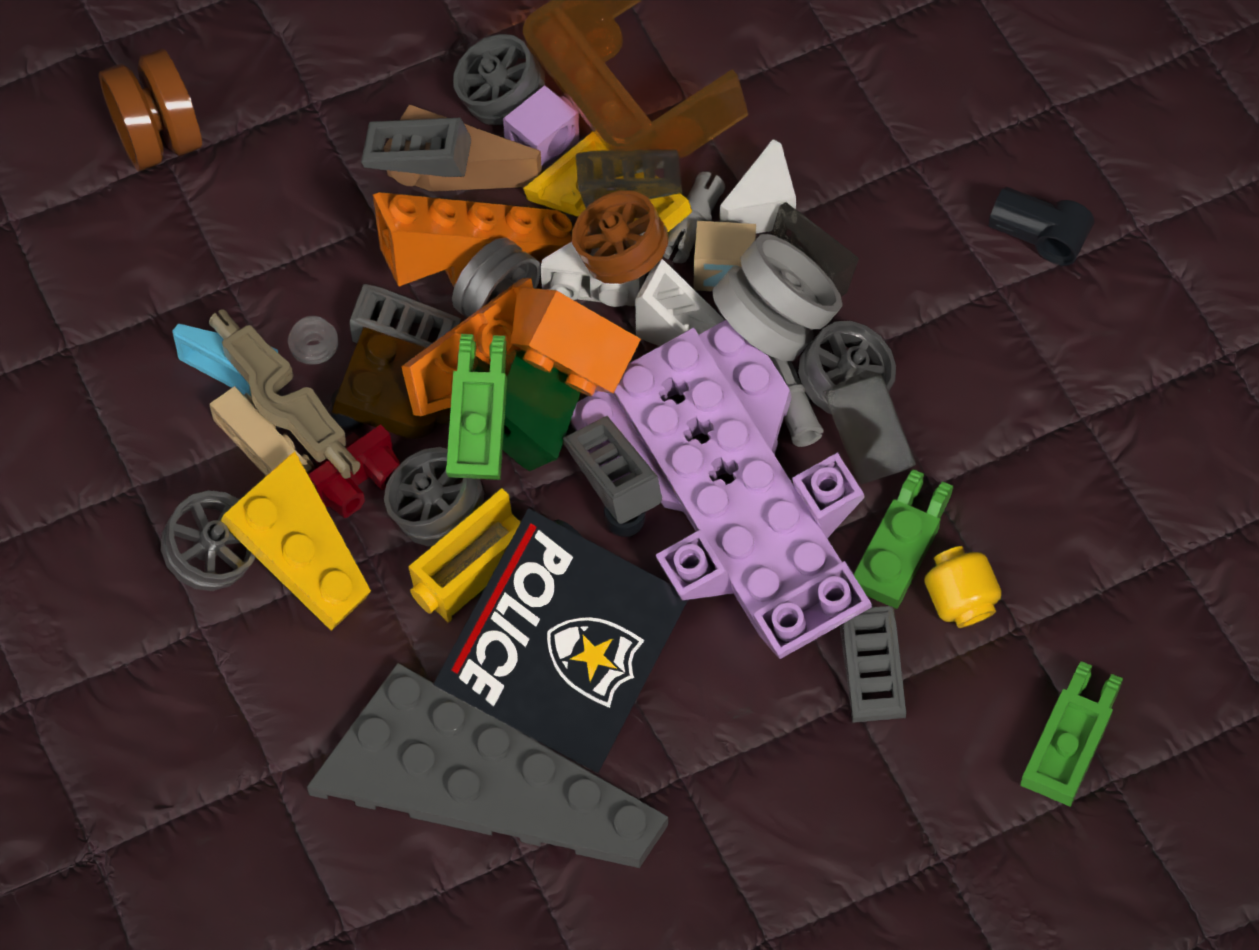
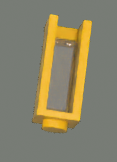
[408,488,521,623]

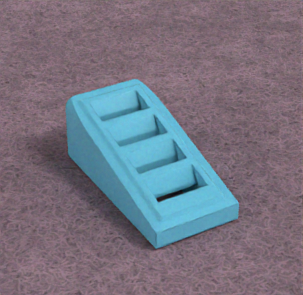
[172,324,278,398]

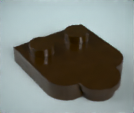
[332,327,451,439]

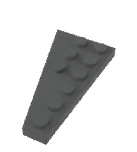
[307,663,668,868]

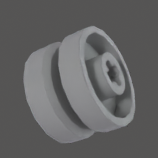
[712,234,843,361]

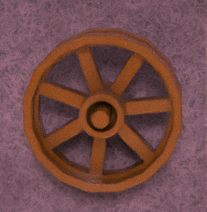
[572,191,668,284]

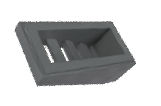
[361,117,471,177]
[350,284,461,348]
[563,415,662,524]
[840,606,906,723]

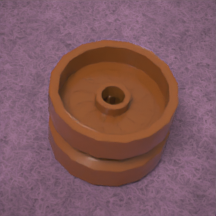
[99,48,203,172]

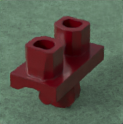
[308,424,400,518]

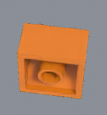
[511,287,641,396]

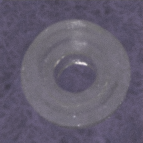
[288,316,338,364]

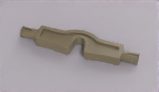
[209,310,361,479]

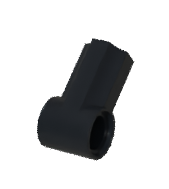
[988,187,1095,266]

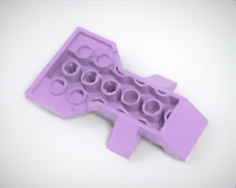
[570,320,872,659]

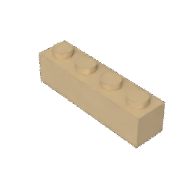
[210,386,315,476]

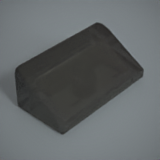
[823,370,916,484]

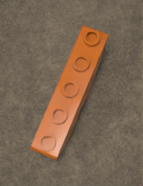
[373,192,573,287]

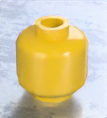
[925,546,1002,628]

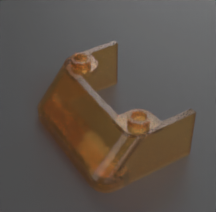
[523,0,748,159]

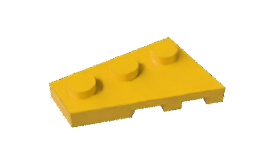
[523,130,692,232]
[221,451,371,631]

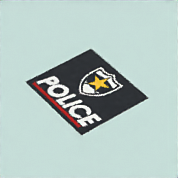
[433,508,688,773]

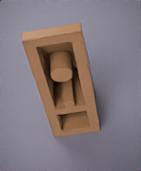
[384,104,542,191]

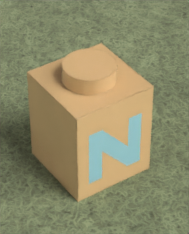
[694,221,756,291]

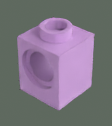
[503,85,579,171]

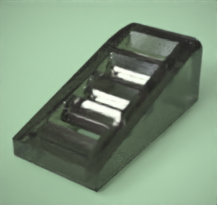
[576,150,683,208]
[771,202,859,297]

